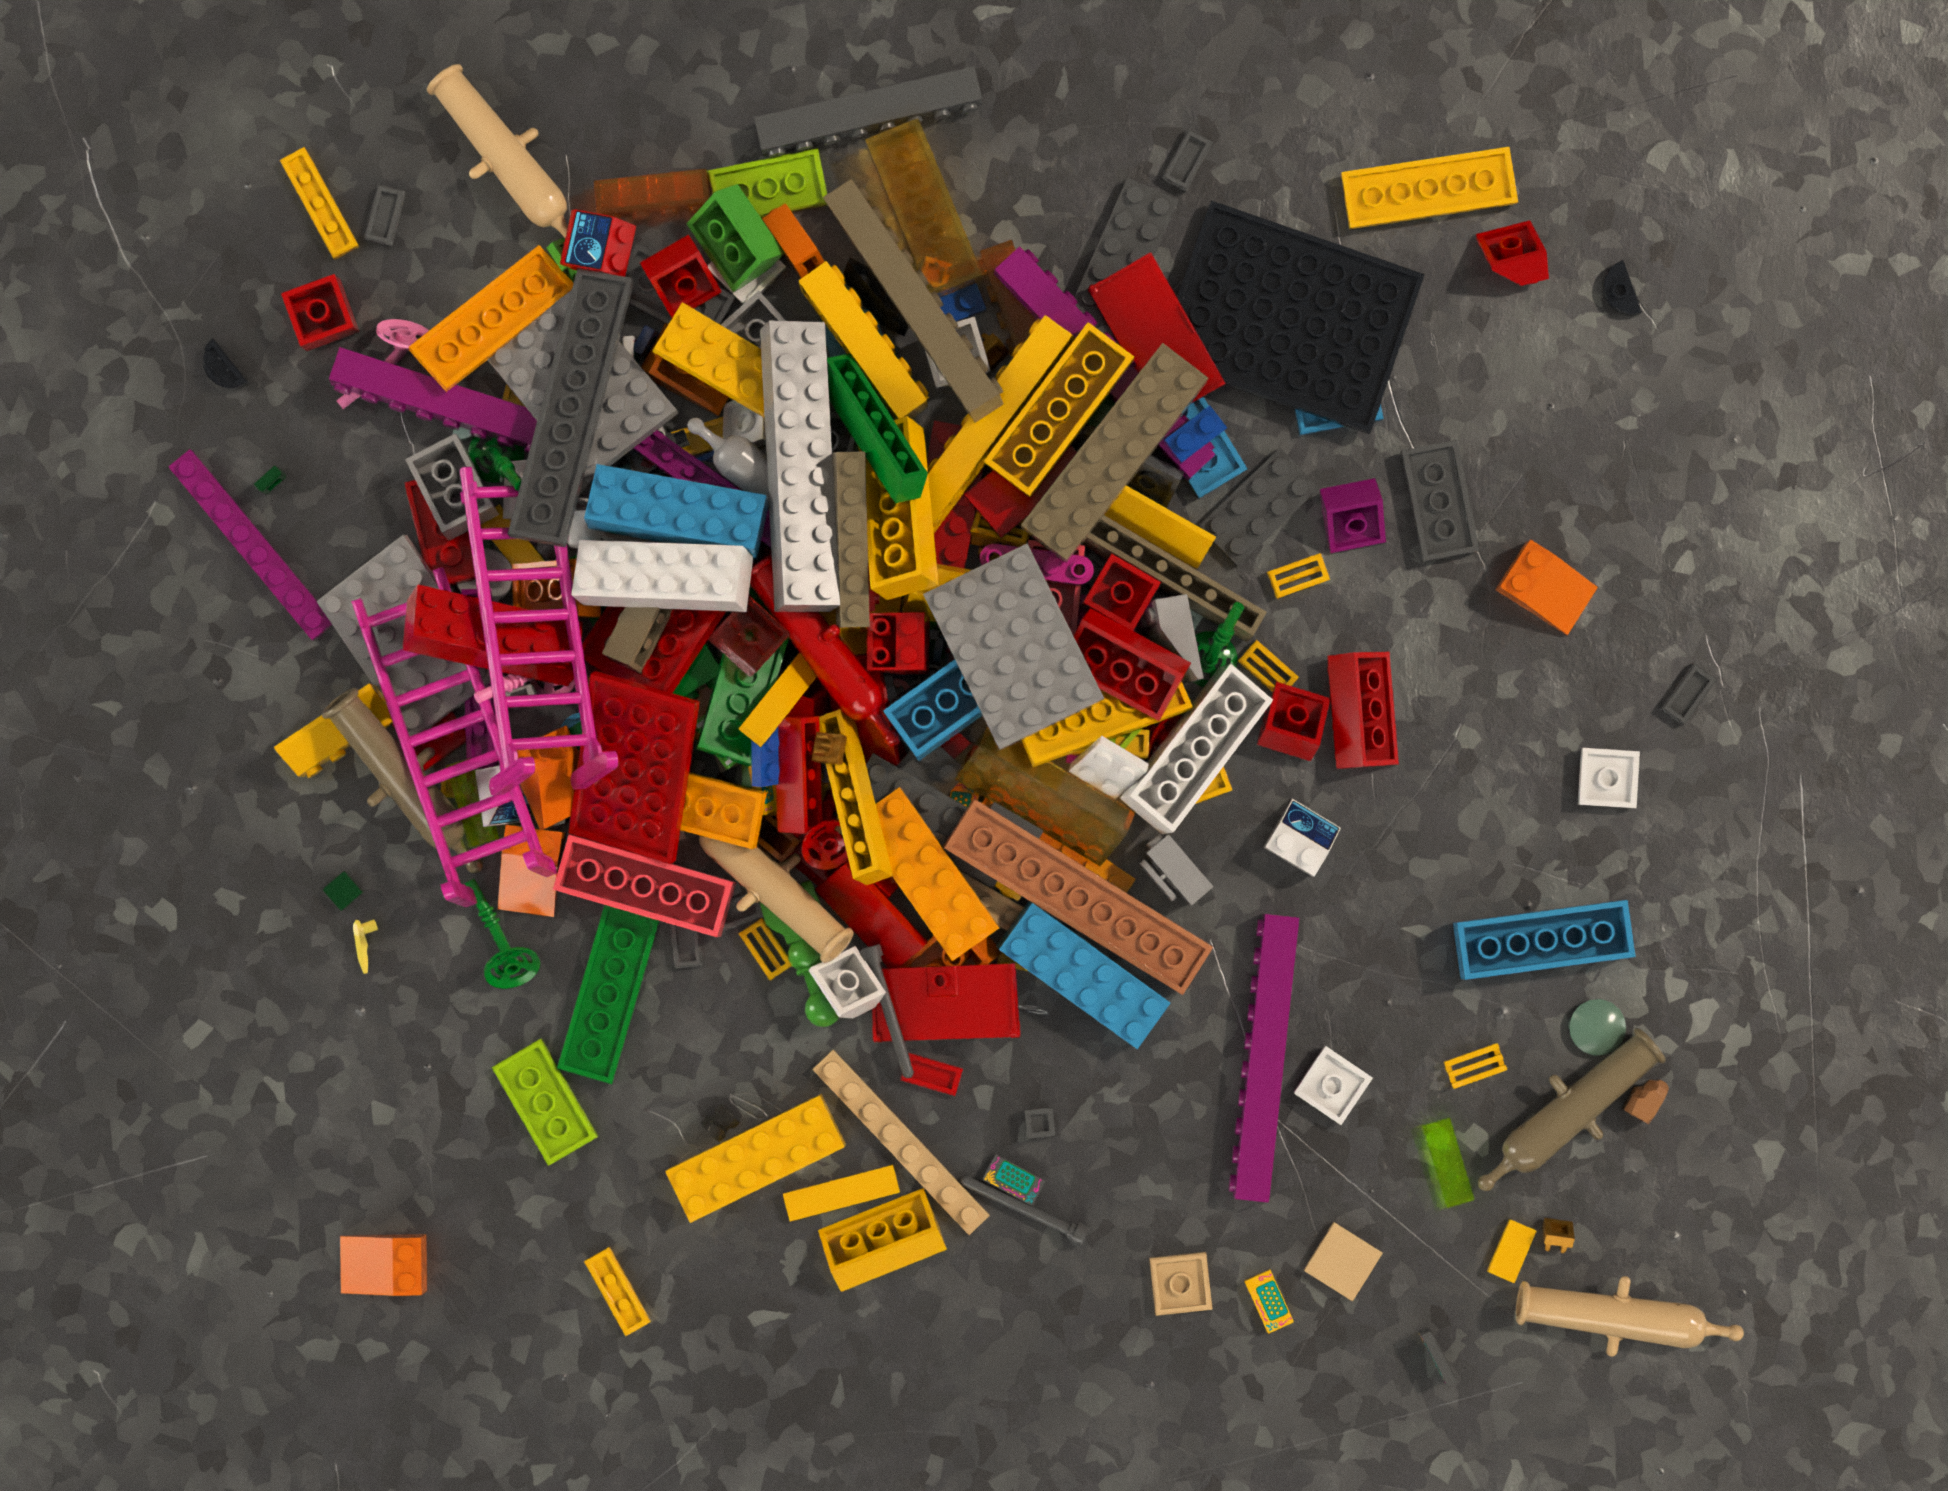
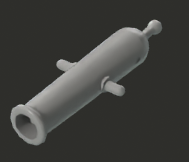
[687,418,769,510]

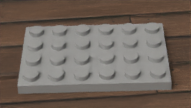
[487,290,678,483]
[317,535,491,736]
[923,544,1104,750]

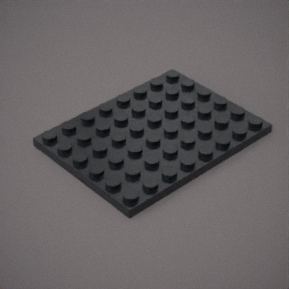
[1177,200,1425,434]

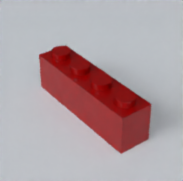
[776,715,822,834]

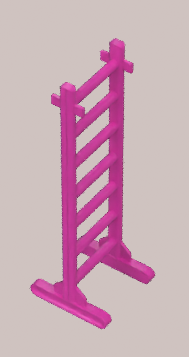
[459,467,618,796]
[351,567,557,907]

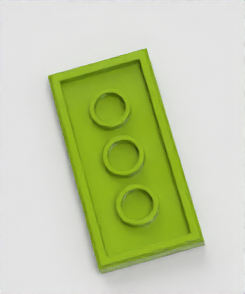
[708,148,827,219]
[491,1038,599,1166]

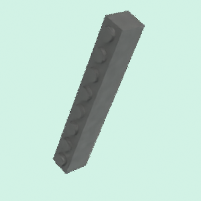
[754,66,982,158]

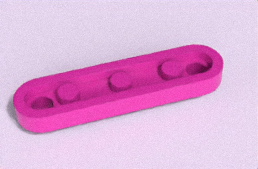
[980,544,1094,585]

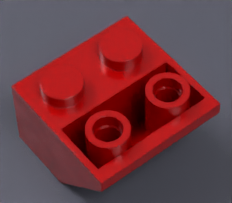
[867,612,930,674]

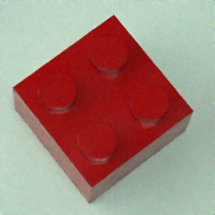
[281,274,360,351]

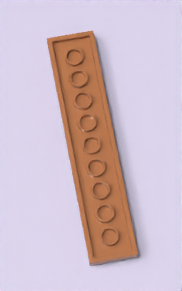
[943,798,1213,995]

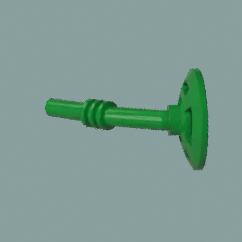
[468,436,524,491]
[1193,602,1244,687]
[465,878,540,989]

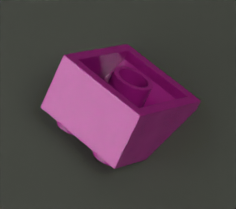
[1320,478,1386,553]

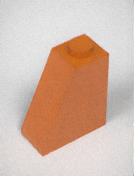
[762,203,824,279]

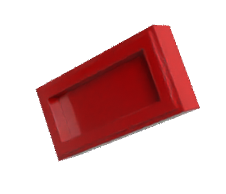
[901,1053,963,1096]

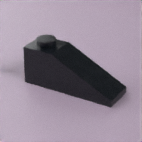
[843,257,910,337]

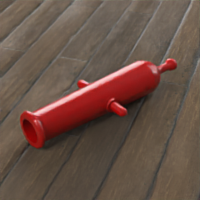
[750,554,900,747]

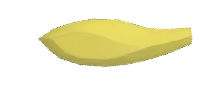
[353,919,378,974]

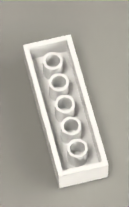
[571,540,754,612]
[1120,664,1273,835]

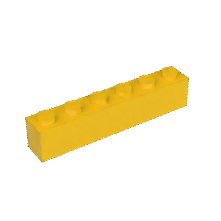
[819,709,893,885]

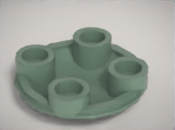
[1568,999,1626,1056]

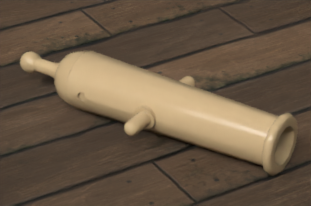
[427,64,568,238]
[699,836,854,963]
[1516,1276,1744,1357]

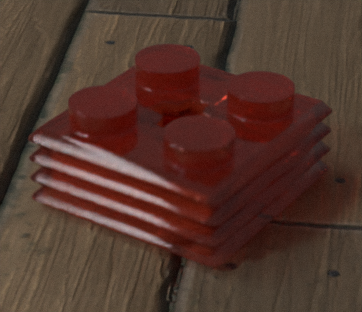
[709,596,790,677]

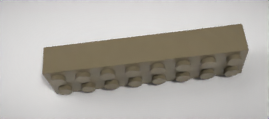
[1021,343,1208,563]

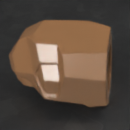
[1622,1079,1669,1124]

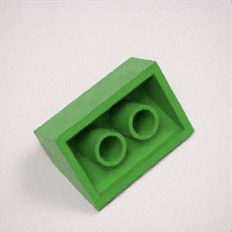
[687,184,785,292]

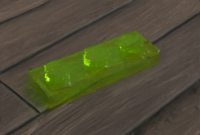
[446,757,499,847]
[1421,1117,1474,1208]

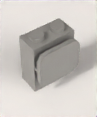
[1139,834,1213,905]

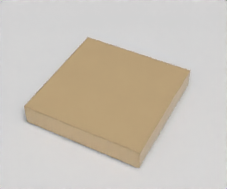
[1304,1221,1383,1301]
[1149,1252,1212,1316]

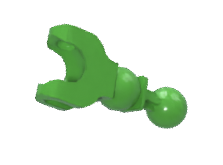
[760,880,839,1027]

